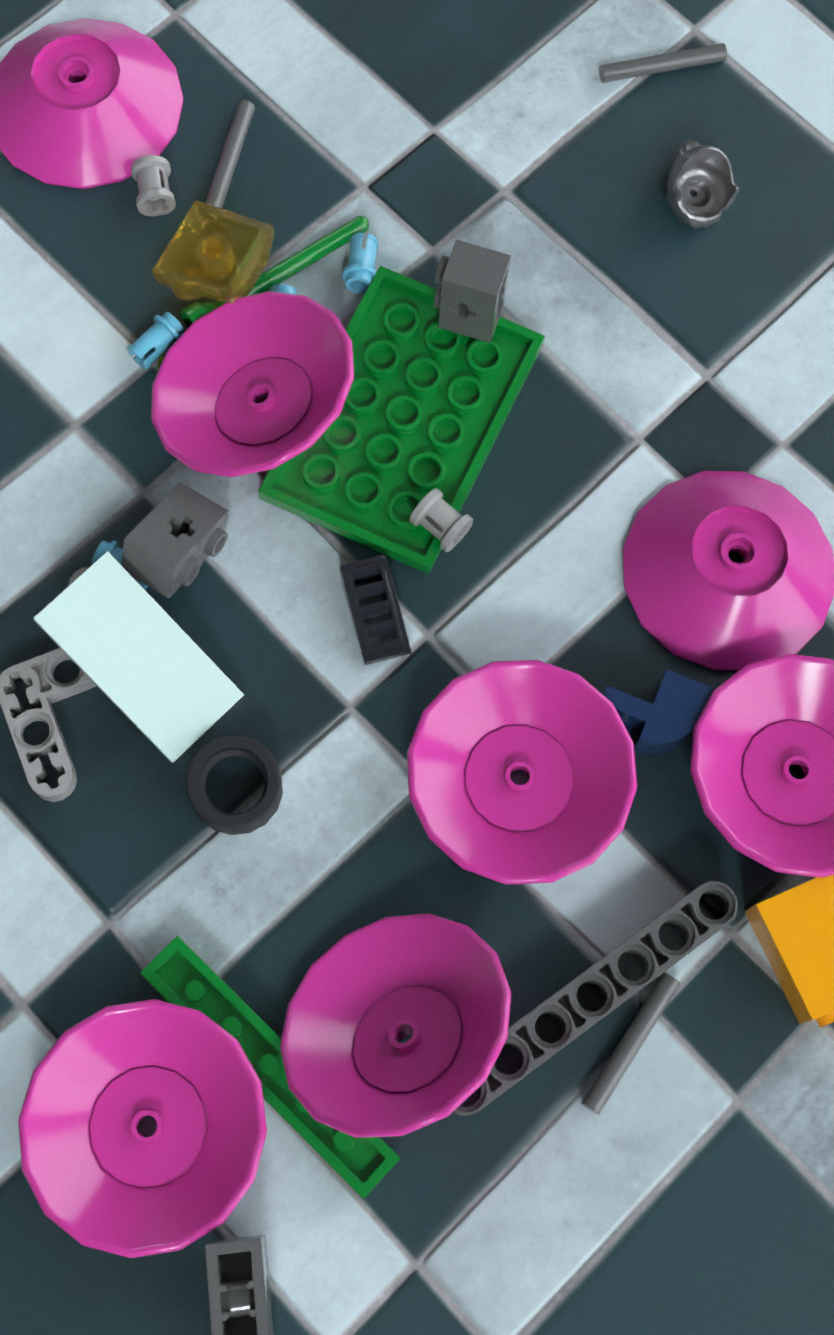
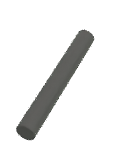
[599,43,727,83]
[202,100,255,220]
[581,973,680,1115]

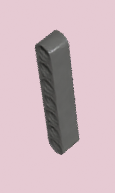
[452,881,738,1116]

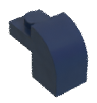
[603,669,713,755]

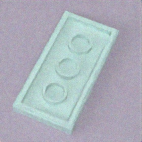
[33,551,244,763]

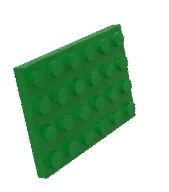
[258,266,545,575]

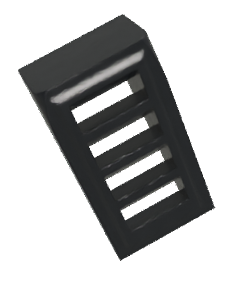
[340,555,411,665]

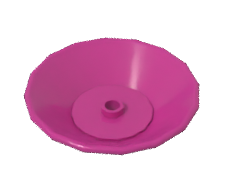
[0,18,184,189]
[151,291,354,477]
[623,471,834,671]
[690,654,834,878]
[407,660,637,885]
[280,913,511,1138]
[18,999,267,1258]

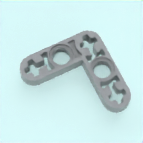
[0,648,97,802]

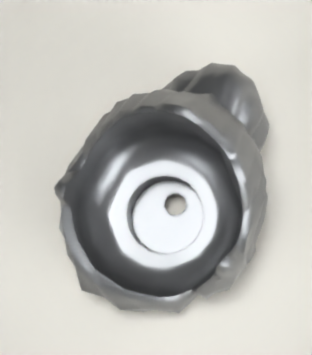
[665,140,739,229]

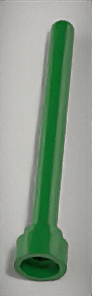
[180,216,369,329]

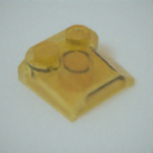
[152,200,275,304]

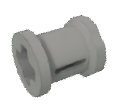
[131,155,176,217]
[409,488,474,552]

